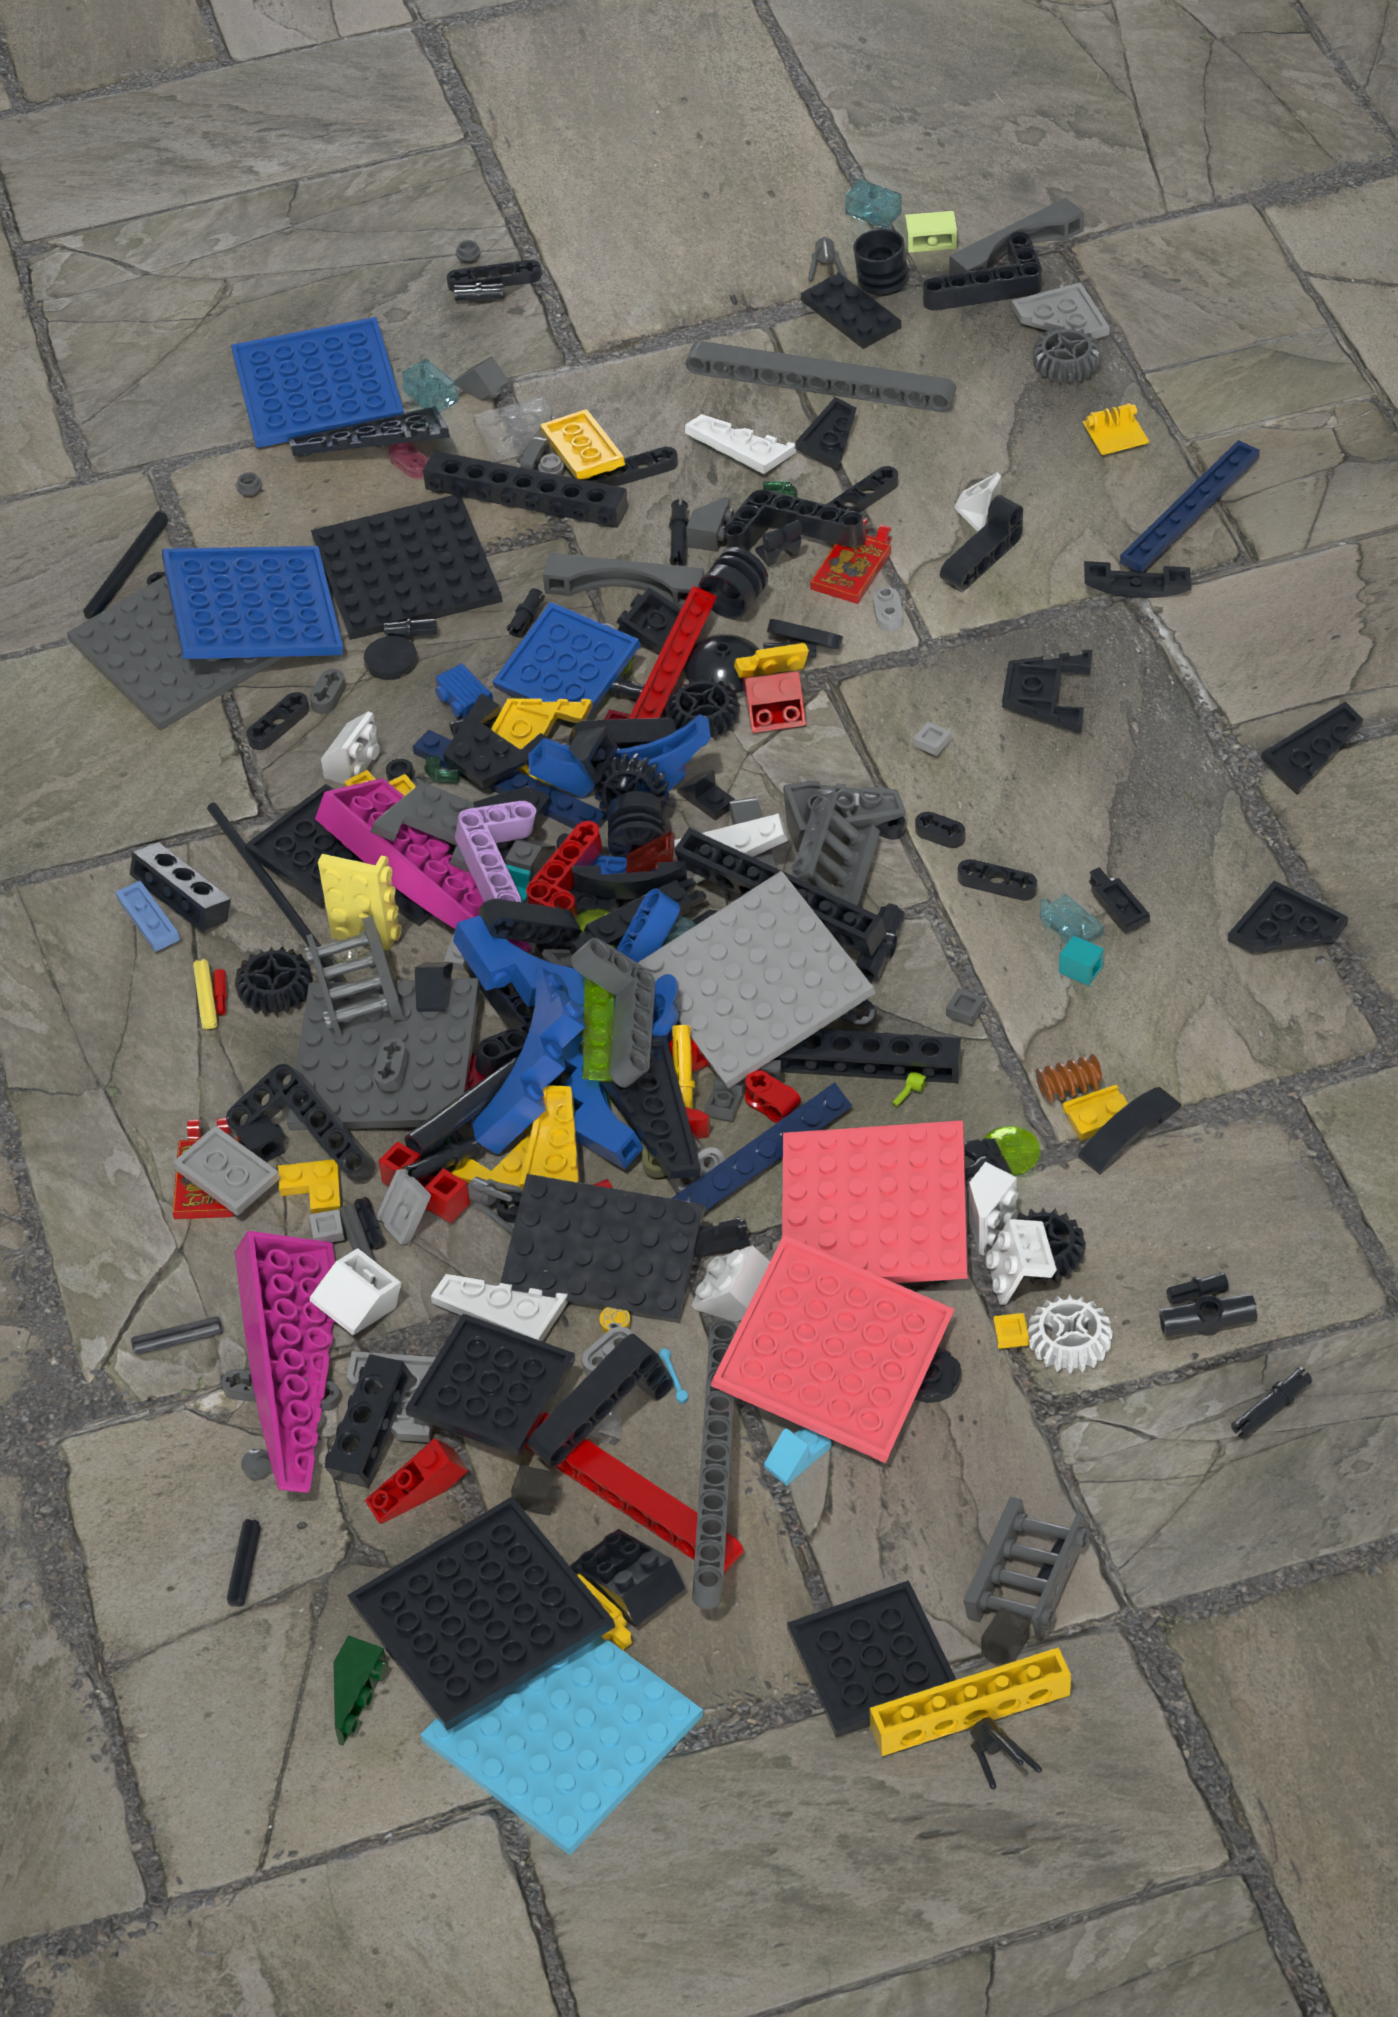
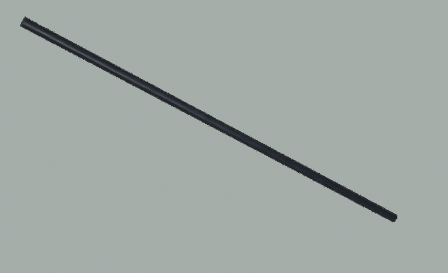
[207,803,465,1144]

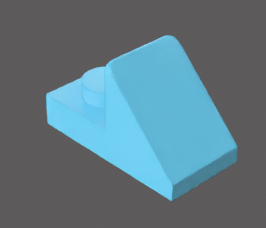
[764,1427,831,1486]

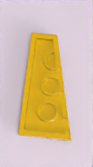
[519,1085,579,1191]

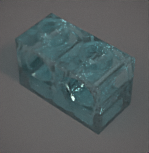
[402,358,458,413]

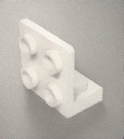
[986,1219,1056,1305]

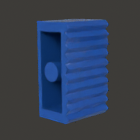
[435,663,493,718]

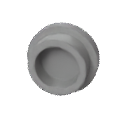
[538,454,564,475]

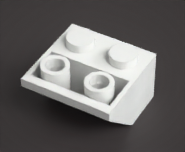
[321,711,380,784]
[969,1162,1019,1256]
[691,1245,770,1322]
[310,1248,401,1335]

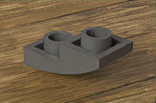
[704,1075,746,1122]

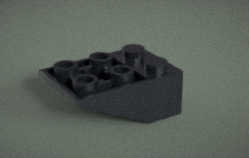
[570,1529,685,1627]

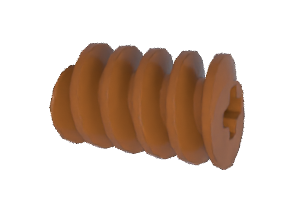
[1035,1054,1102,1104]

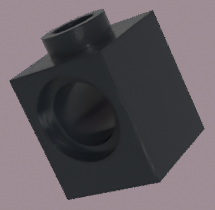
[236,1116,286,1163]

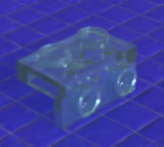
[1040,894,1104,943]

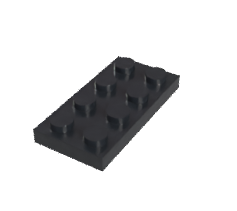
[801,272,901,349]

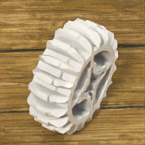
[1028,1294,1112,1374]

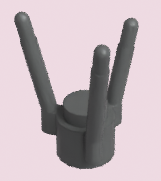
[808,237,848,281]
[468,1177,522,1235]

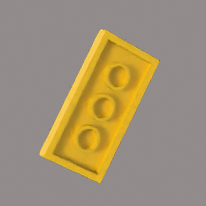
[540,409,625,480]

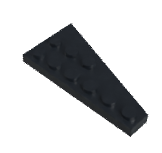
[579,1036,701,1179]

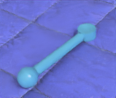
[659,1348,688,1404]

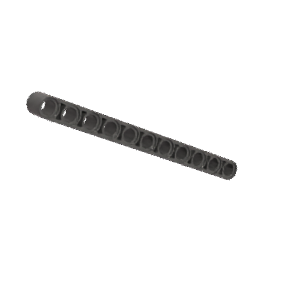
[685,341,957,412]
[692,1320,737,1609]

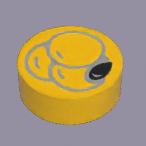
[599,1307,631,1334]

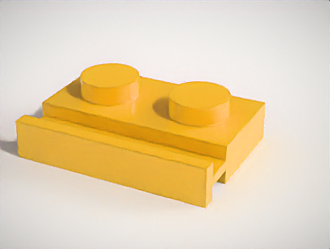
[1062,1084,1128,1141]

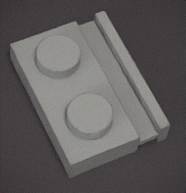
[376,1169,431,1244]

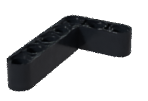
[923,232,1042,311]
[723,489,866,551]
[463,959,535,1076]
[226,1064,375,1180]
[527,1334,673,1467]

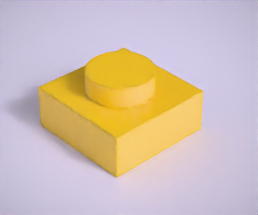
[993,1313,1029,1349]

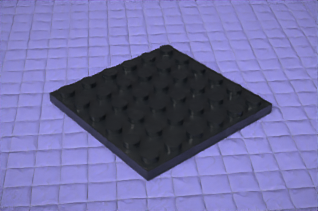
[311,494,502,640]
[347,1496,615,1731]

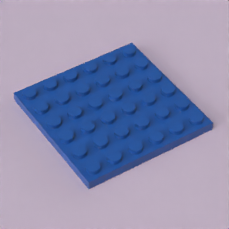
[231,317,404,448]
[162,546,343,659]

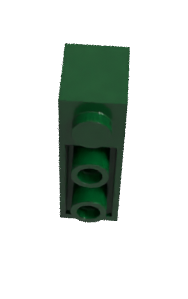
[333,1635,388,1746]

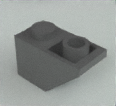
[686,497,734,552]

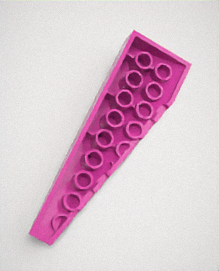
[315,778,532,954]
[234,1231,335,1493]

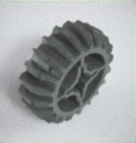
[1033,327,1101,384]

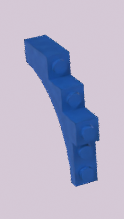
[528,714,710,799]
[453,915,616,1021]
[472,967,585,1155]
[562,997,644,1170]

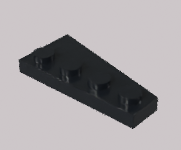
[1261,701,1364,795]

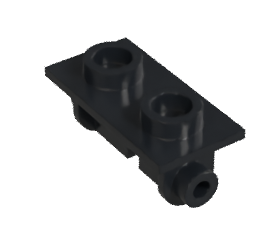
[694,1217,750,1257]

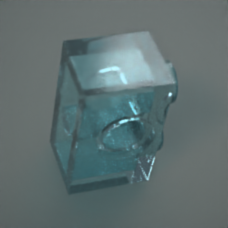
[845,179,902,229]

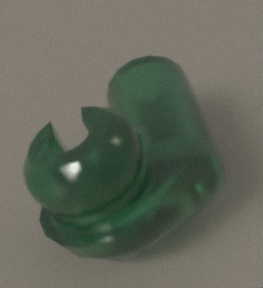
[763,480,798,497]
[424,756,460,784]

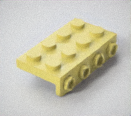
[318,854,402,951]

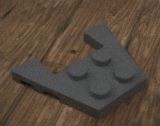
[371,782,474,873]

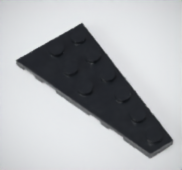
[288,406,450,457]

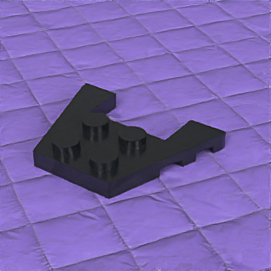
[1002,650,1093,733]
[443,693,551,788]

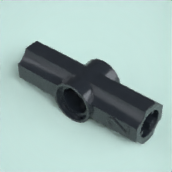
[856,903,905,984]
[1159,1294,1258,1337]

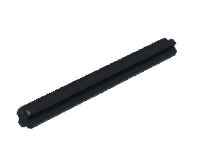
[83,511,168,619]

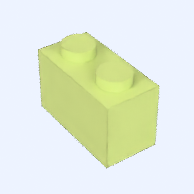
[905,211,957,253]

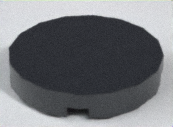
[364,636,418,680]
[914,1347,961,1403]

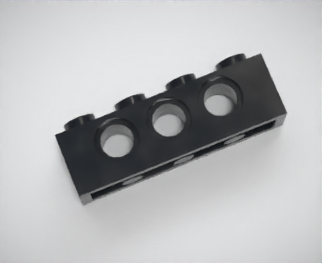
[129,842,231,931]
[325,1354,412,1487]

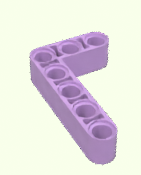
[455,801,536,902]

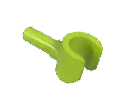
[891,1073,927,1108]

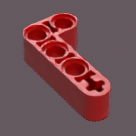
[526,821,602,921]

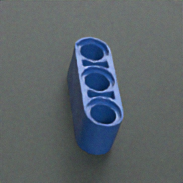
[616,888,680,963]

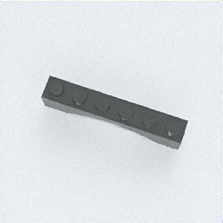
[949,198,1084,275]
[543,553,705,608]

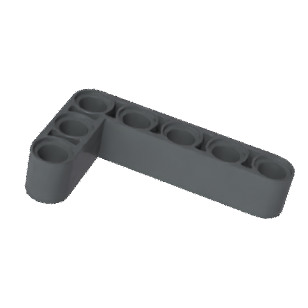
[571,938,656,1088]

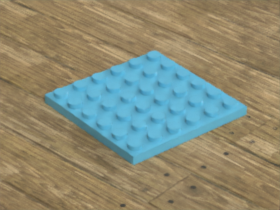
[420,1636,703,1856]

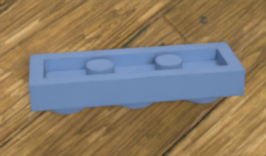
[115,881,180,952]

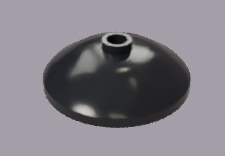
[684,634,761,693]

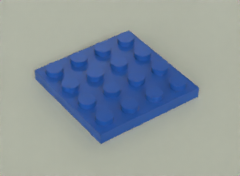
[493,602,641,720]

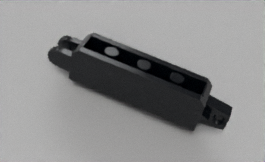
[569,878,707,955]

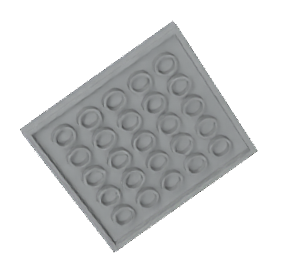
[638,871,875,1089]

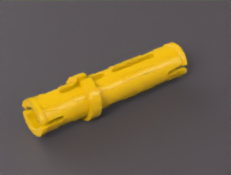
[672,1025,695,1109]

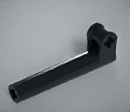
[405,1058,517,1176]

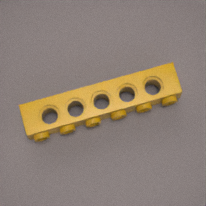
[870,1647,1071,1756]

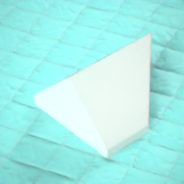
[954,472,1001,532]

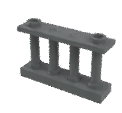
[791,790,880,906]
[304,915,404,1038]
[963,1497,1089,1638]

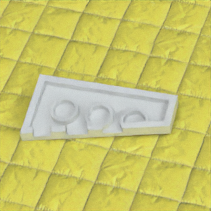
[685,414,796,474]
[674,814,788,883]
[431,1274,568,1341]

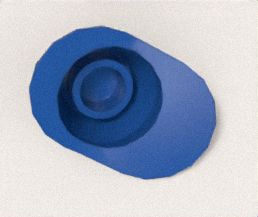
[652,974,679,1037]

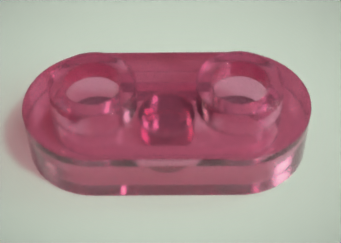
[389,443,429,479]

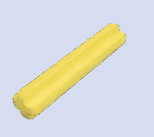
[193,959,218,1030]

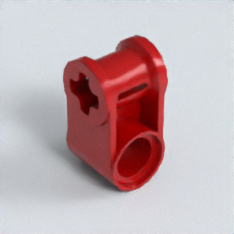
[744,1070,801,1123]

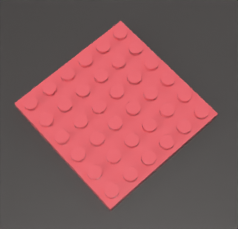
[782,1120,968,1283]
[711,1235,955,1463]

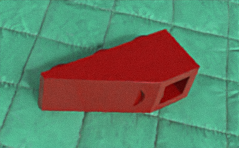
[365,1438,468,1524]

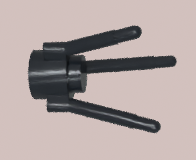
[970,1717,1042,1789]

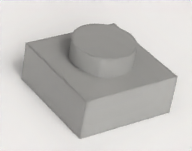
[913,721,951,756]
[309,1209,344,1242]

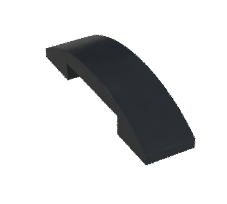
[1084,561,1191,598]
[572,861,688,899]
[1078,1087,1182,1175]

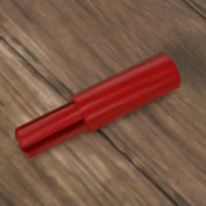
[213,969,227,1016]

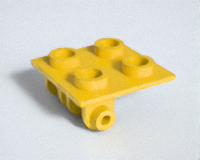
[1082,403,1149,455]

